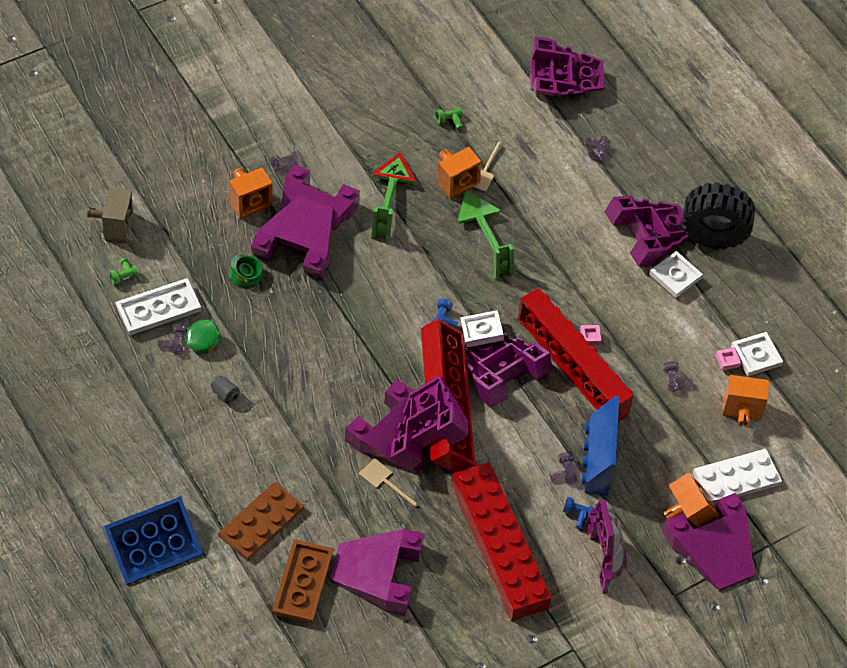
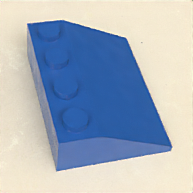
[581,396,619,495]
[101,496,203,584]

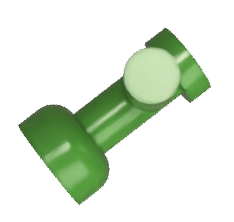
[435,107,463,130]
[109,258,139,285]

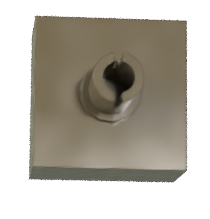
[87,188,134,243]

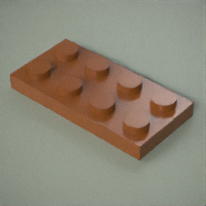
[218,482,304,561]
[272,539,334,624]

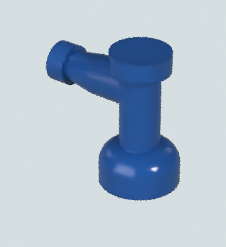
[432,299,458,328]
[563,497,593,530]

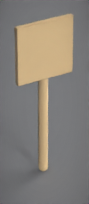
[473,142,501,192]
[359,458,418,507]

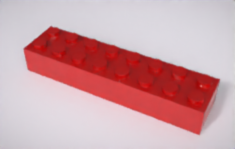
[517,288,634,422]
[421,319,476,473]
[451,462,552,621]

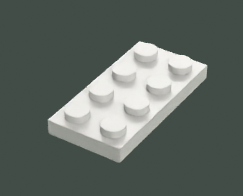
[116,278,201,336]
[693,449,782,504]

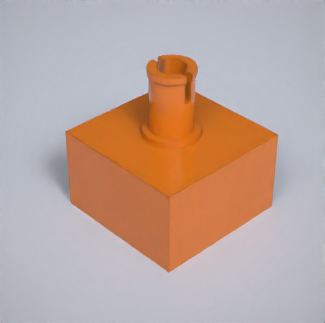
[438,147,481,199]
[229,167,273,219]
[722,375,769,427]
[663,473,719,528]

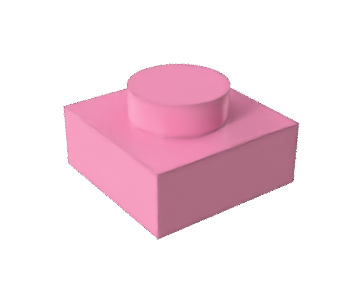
[580,325,601,345]
[716,347,741,371]

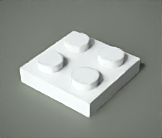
[649,251,703,298]
[460,310,504,347]
[731,332,783,376]

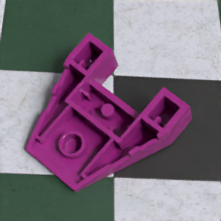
[280,164,360,230]
[250,196,333,279]
[604,196,690,267]
[464,332,553,407]
[391,376,469,471]
[345,379,431,474]
[662,493,755,591]
[330,529,424,616]

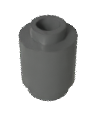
[211,376,240,403]

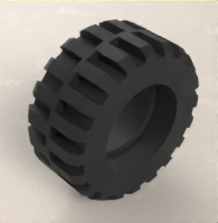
[682,182,756,249]

